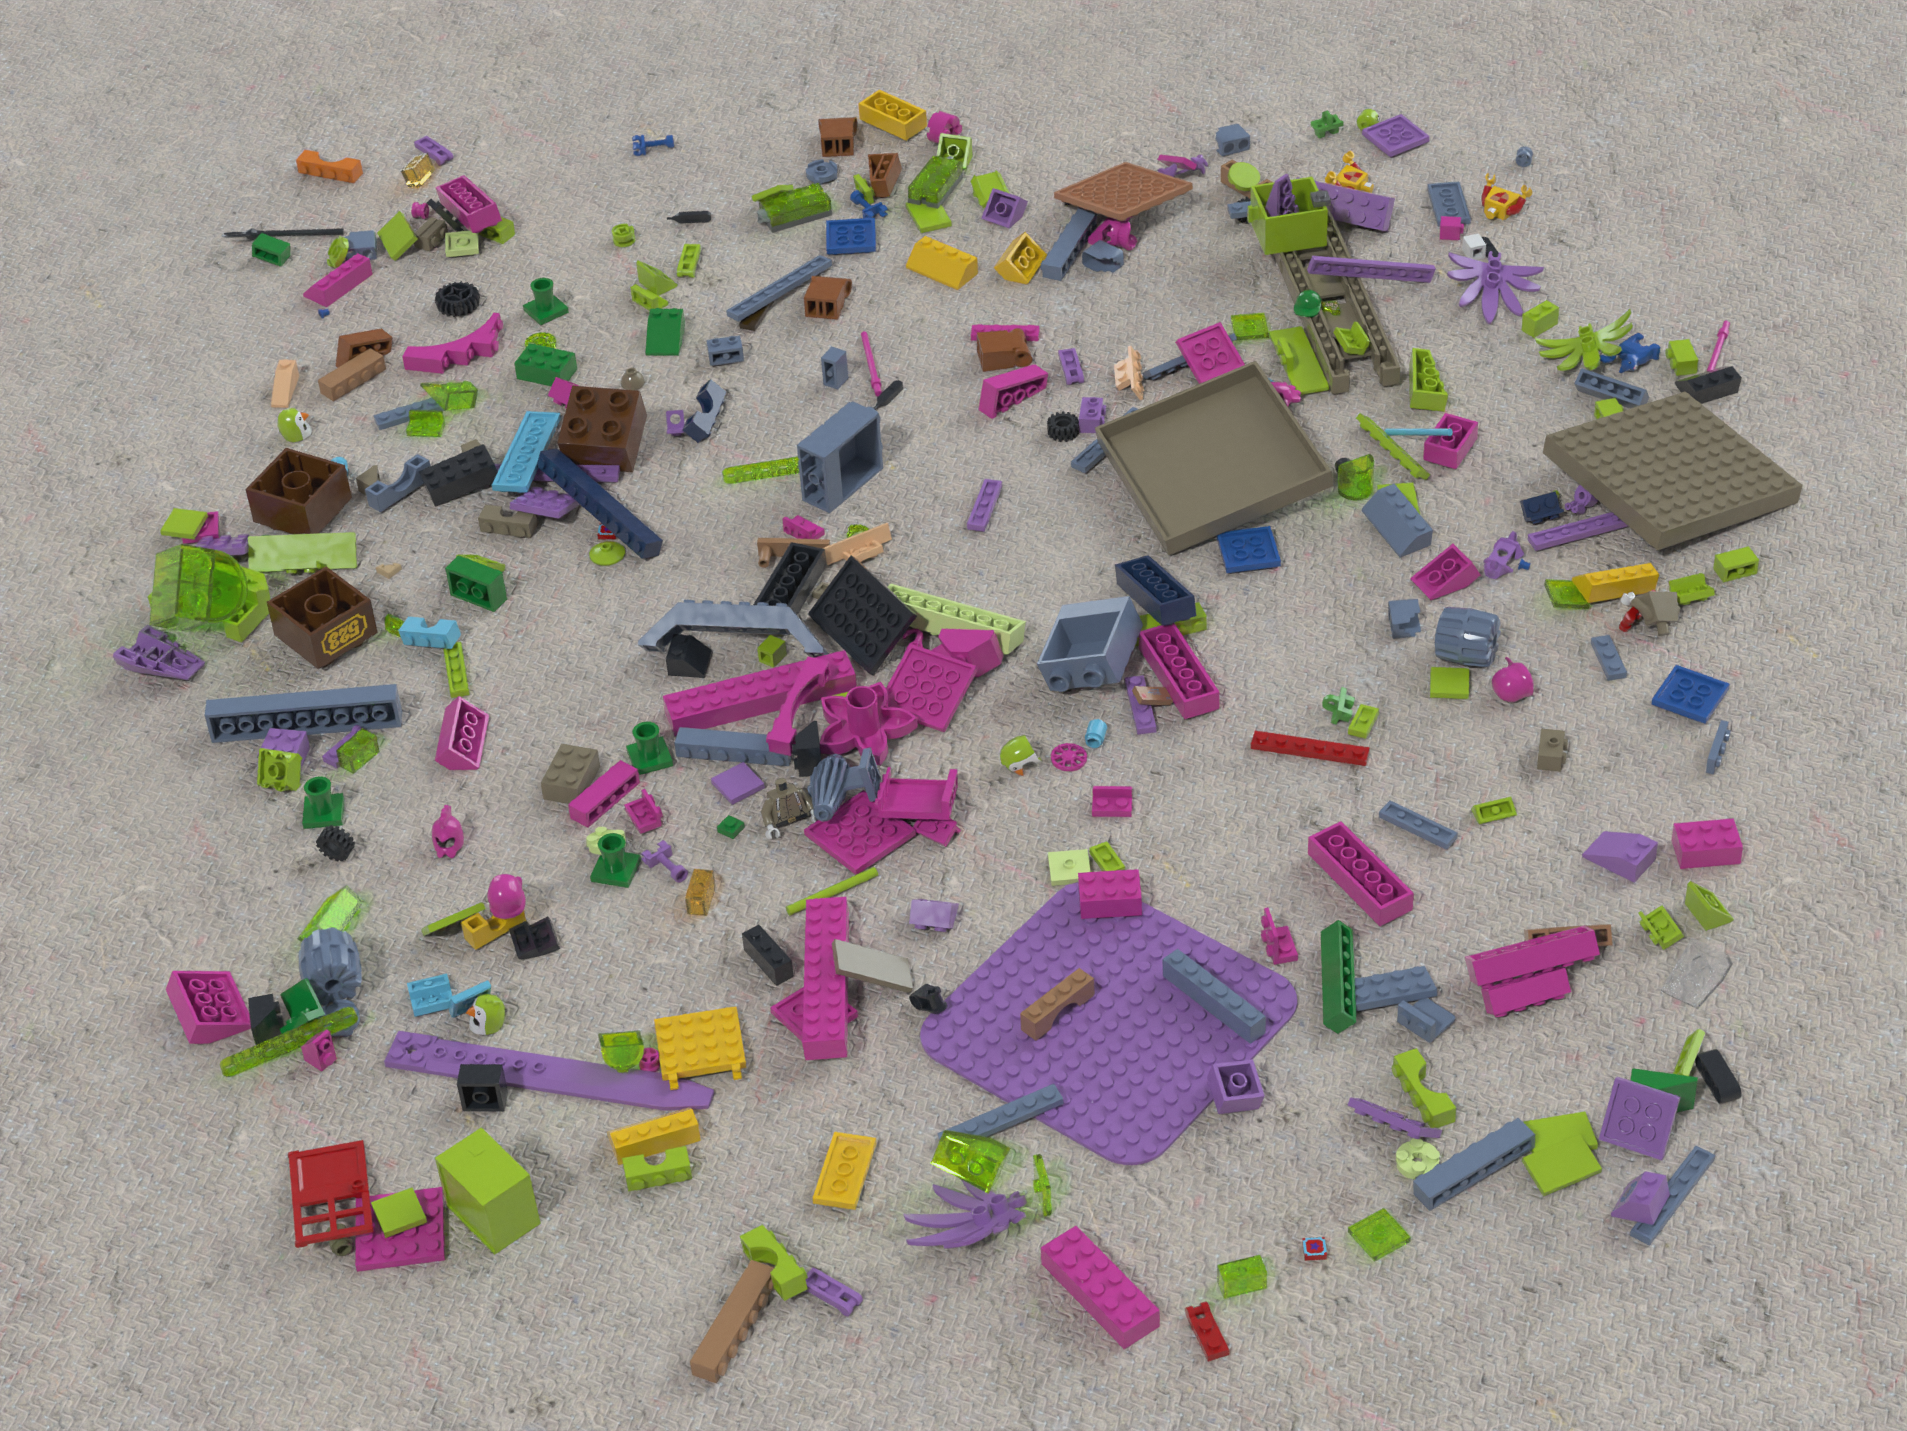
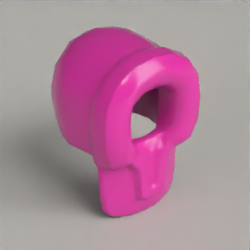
[1492,657,1534,703]
[487,874,526,919]

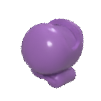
[1565,485,1598,514]

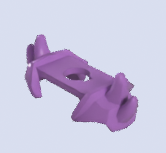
[1157,155,1208,177]
[1483,531,1524,579]

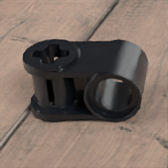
[909,984,948,1014]

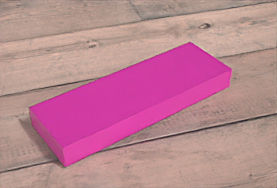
[1157,154,1197,170]

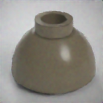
[621,368,645,390]

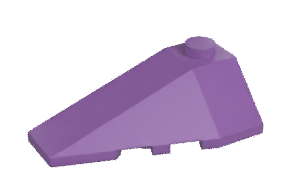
[1265,174,1299,217]

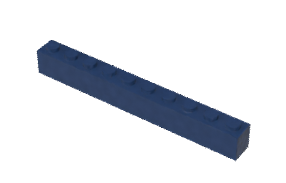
[537,448,663,559]

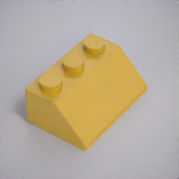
[994,232,1047,284]

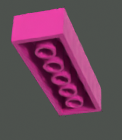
[435,175,502,233]
[1139,623,1220,720]
[1308,821,1414,926]
[1465,925,1600,988]
[1041,1226,1160,1349]

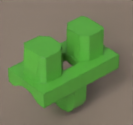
[1311,110,1344,138]
[1322,687,1355,724]

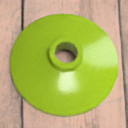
[589,541,625,566]

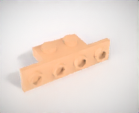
[1114,345,1144,400]
[823,523,892,565]

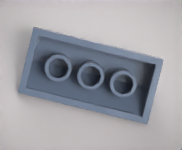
[1362,484,1433,558]

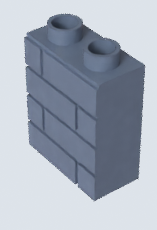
[797,401,883,513]
[1037,596,1143,692]

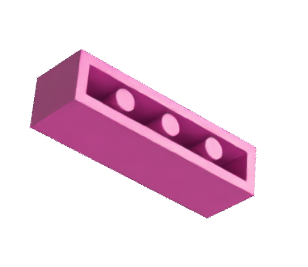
[568,760,640,828]
[1481,966,1571,1017]

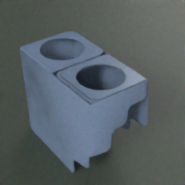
[1215,124,1250,156]
[344,230,377,261]
[1082,240,1124,272]
[1388,599,1421,639]

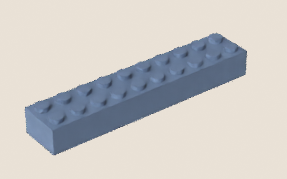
[204,684,402,743]

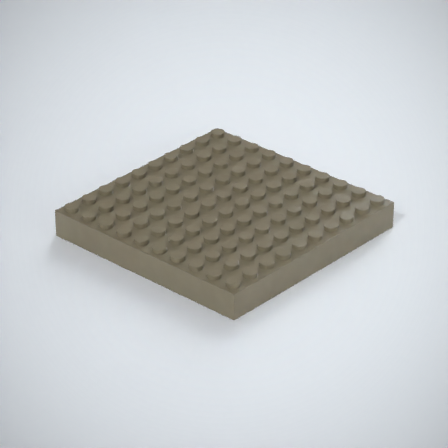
[1095,361,1334,556]
[1543,392,1803,550]

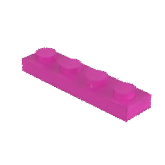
[971,324,1040,341]

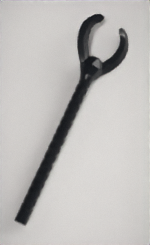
[221,228,344,240]

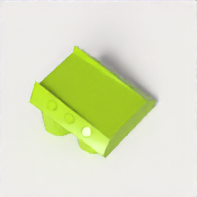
[970,170,1010,208]
[257,748,303,792]

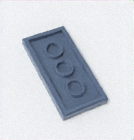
[1427,181,1471,227]

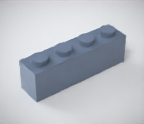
[1574,368,1649,409]

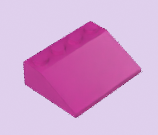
[165,971,251,1044]

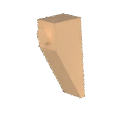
[271,359,299,408]

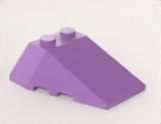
[113,624,205,680]

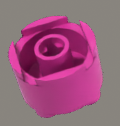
[927,111,962,144]

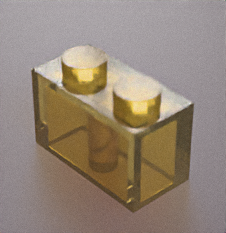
[401,153,435,188]
[685,869,716,916]

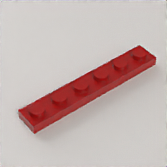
[1251,730,1370,766]

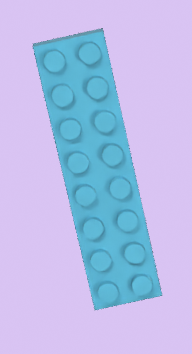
[492,411,561,493]

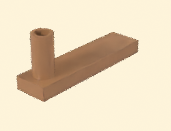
[757,538,830,568]

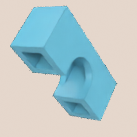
[398,617,461,649]

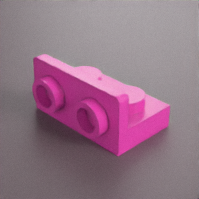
[782,515,825,539]
[1092,786,1132,817]
[913,818,961,847]

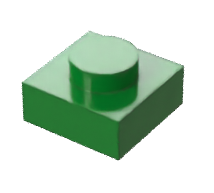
[717,815,745,839]

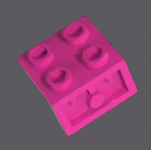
[1261,907,1298,965]

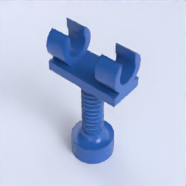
[632,135,674,156]
[850,190,888,218]

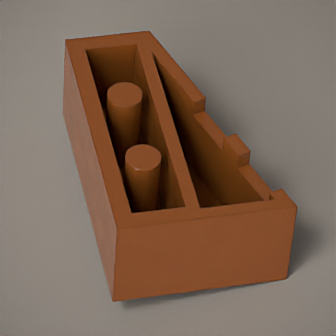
[868,153,902,198]
[335,328,393,368]

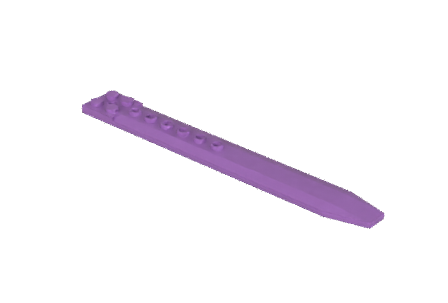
[384,1031,714,1111]

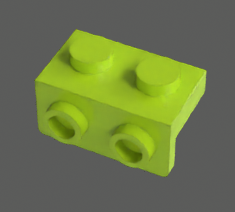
[1333,322,1370,355]
[1669,573,1715,605]
[1638,905,1684,950]

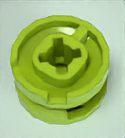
[611,223,636,247]

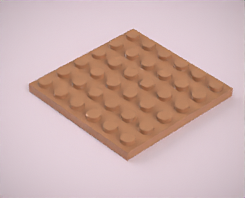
[1054,162,1193,221]

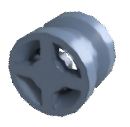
[1516,146,1533,167]

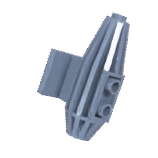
[807,747,882,822]

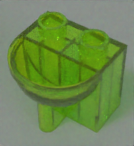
[149,544,248,631]

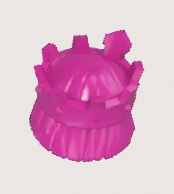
[1107,218,1137,251]

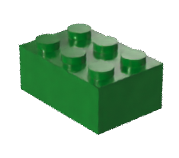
[514,343,577,387]
[445,555,507,612]

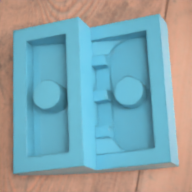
[407,974,452,1017]

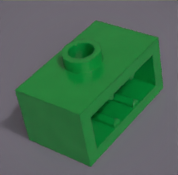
[252,233,290,267]

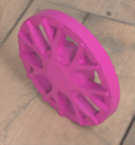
[1051,743,1087,771]

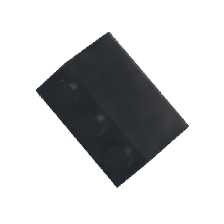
[1675,366,1742,404]

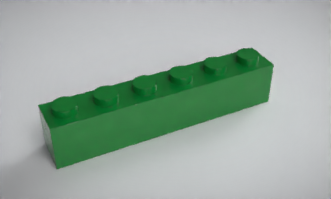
[1320,920,1356,1034]

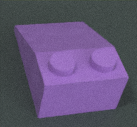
[1582,831,1658,883]

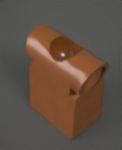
[818,117,858,157]
[804,276,852,320]
[977,328,1033,372]

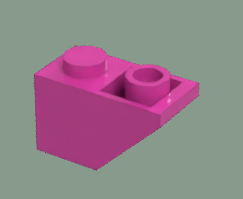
[301,1030,337,1072]

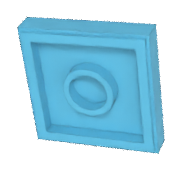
[449,980,491,1018]

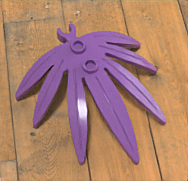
[1447,251,1544,324]
[903,1168,1027,1249]

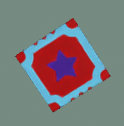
[597,523,616,539]
[1302,1237,1327,1261]

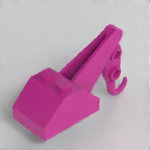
[902,628,1004,677]

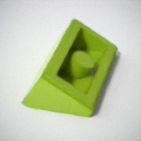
[1471,796,1517,825]

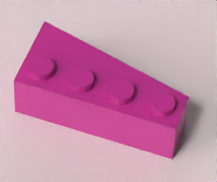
[978,364,1048,419]

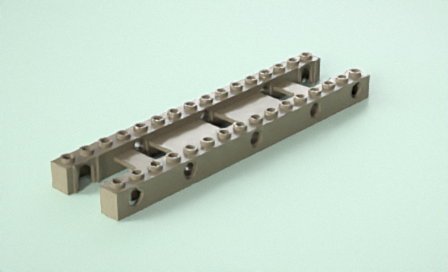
[1273,210,1401,394]

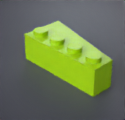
[1409,348,1448,412]

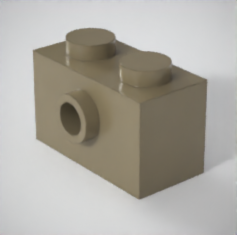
[1537,728,1568,772]

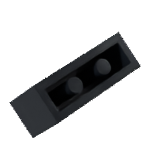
[742,924,794,986]

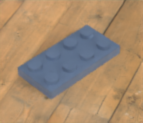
[1355,966,1437,1011]

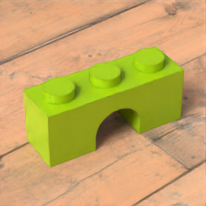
[622,1146,692,1192]

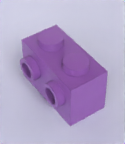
[1079,397,1106,433]

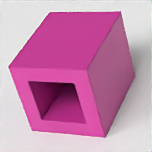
[1440,216,1464,240]

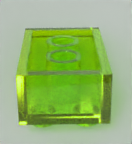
[420,380,478,411]
[931,1130,1011,1194]

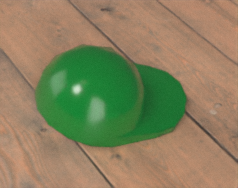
[1294,290,1321,317]

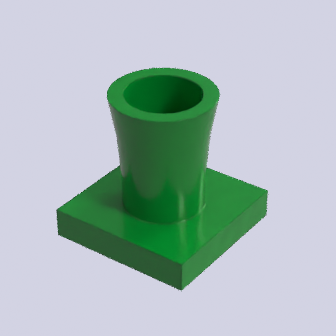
[523,278,569,326]
[626,721,673,775]
[302,776,345,829]
[590,833,641,888]

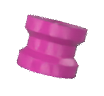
[411,202,429,219]
[638,1048,660,1072]

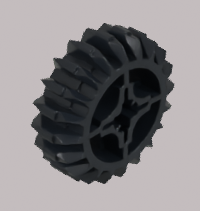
[435,281,480,317]

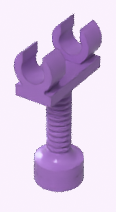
[640,840,688,883]

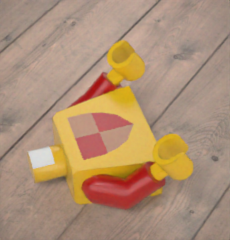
[1325,151,1374,193]
[1481,173,1532,220]

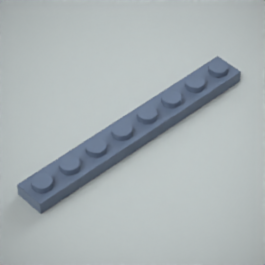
[726,255,832,322]

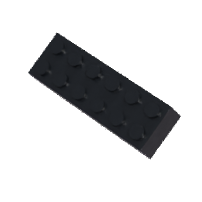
[753,542,827,615]

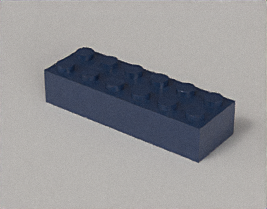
[1115,555,1196,626]

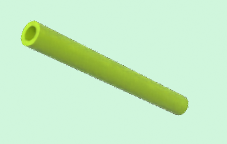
[786,867,878,916]

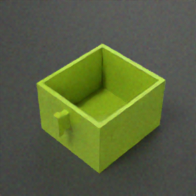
[1247,177,1328,255]
[435,1127,541,1255]

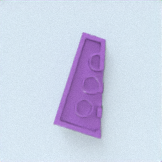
[1348,1097,1442,1139]

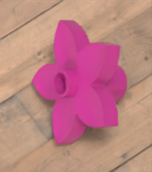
[820,681,918,766]

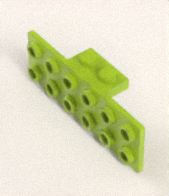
[1269,326,1329,395]
[248,532,357,574]

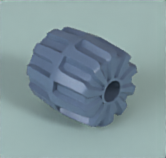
[1435,607,1501,667]
[299,927,362,1006]

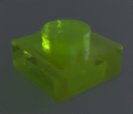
[384,613,404,637]

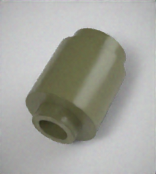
[326,1223,353,1256]

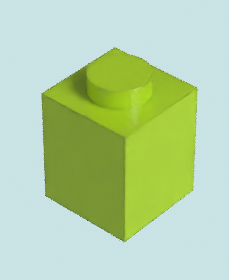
[757,635,787,668]

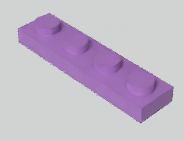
[967,479,1002,532]
[1125,675,1156,735]

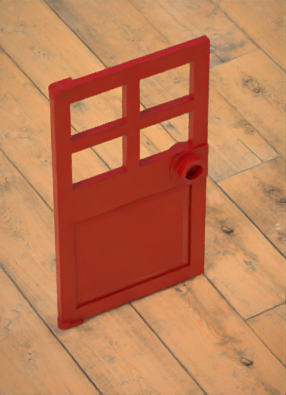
[288,1140,374,1248]

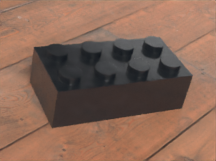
[419,444,498,507]

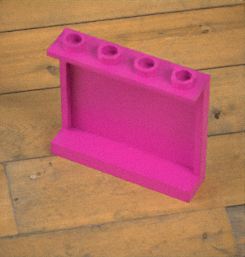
[875,767,958,820]

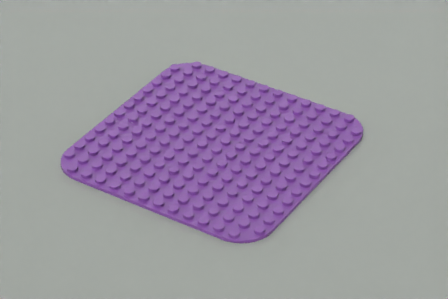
[920,882,1297,1165]

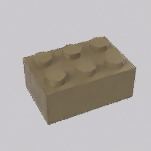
[541,743,600,804]

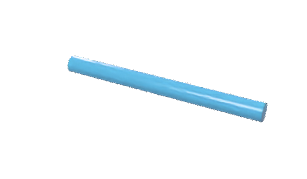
[1385,428,1453,436]

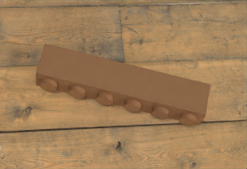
[690,1260,774,1383]

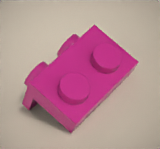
[624,789,663,834]

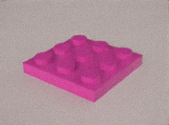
[1175,322,1245,384]
[770,987,858,1041]

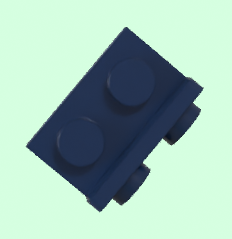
[1520,491,1564,524]

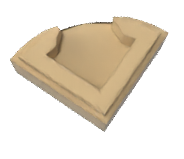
[376,563,402,579]

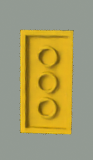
[812,1132,877,1210]

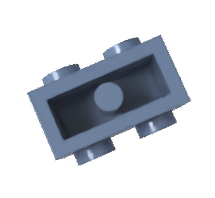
[706,335,744,366]

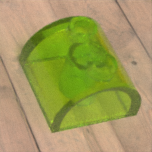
[1338,454,1374,501]
[598,1030,644,1073]

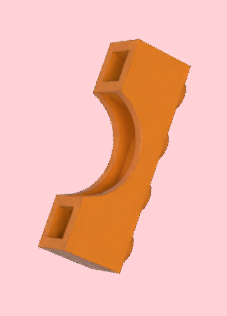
[296,150,363,183]

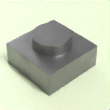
[1310,191,1331,208]

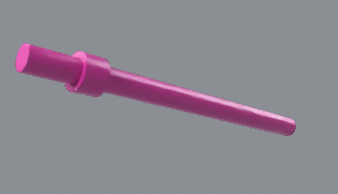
[1706,320,1730,372]
[861,331,882,397]

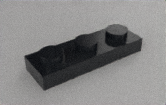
[427,199,464,232]

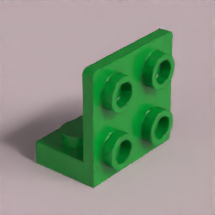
[280,978,325,1036]

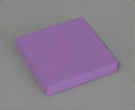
[711,762,765,805]

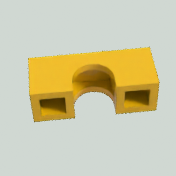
[461,911,526,950]

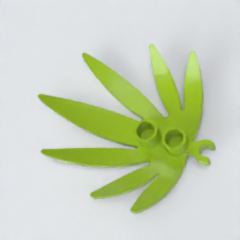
[1535,309,1633,371]

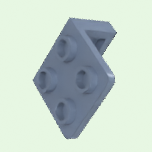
[1397,998,1455,1043]

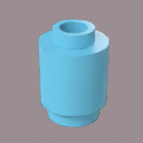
[1085,719,1107,748]

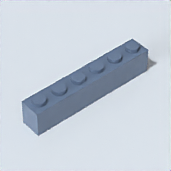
[1040,209,1097,281]
[674,727,793,766]
[1162,949,1266,1044]
[1413,1118,1535,1211]

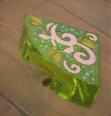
[1321,300,1340,315]

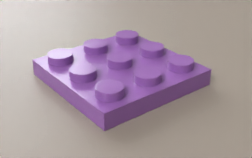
[1362,114,1430,157]
[510,487,580,518]
[191,534,249,557]
[1599,1076,1680,1160]

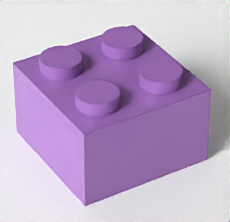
[258,728,310,767]
[1207,1059,1265,1114]

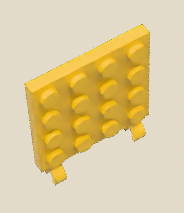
[654,1006,747,1090]

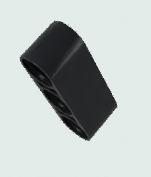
[1695,1049,1742,1104]

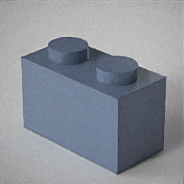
[821,346,849,390]

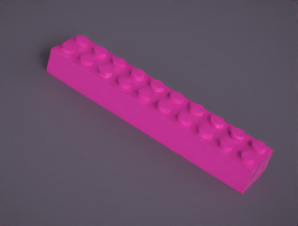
[663,650,857,737]
[802,896,849,1060]

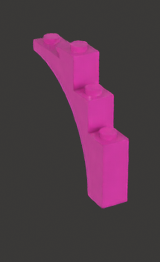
[402,312,503,374]

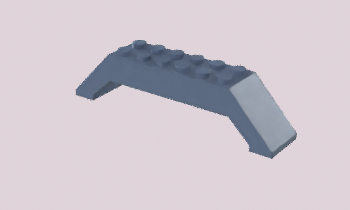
[638,600,829,658]

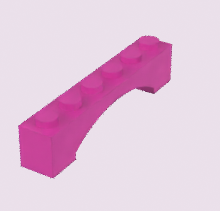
[766,657,831,756]

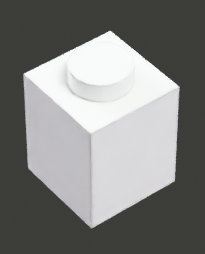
[1462,234,1486,260]

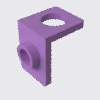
[666,410,685,436]

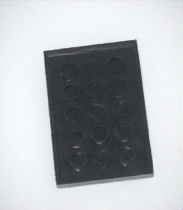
[808,555,917,675]

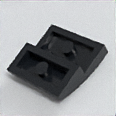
[509,916,560,959]

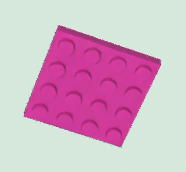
[886,644,978,732]
[804,790,916,875]
[355,1187,445,1272]

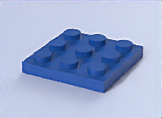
[826,218,876,255]
[1216,526,1281,573]
[1651,665,1730,724]

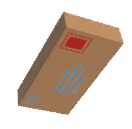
[1132,686,1173,705]

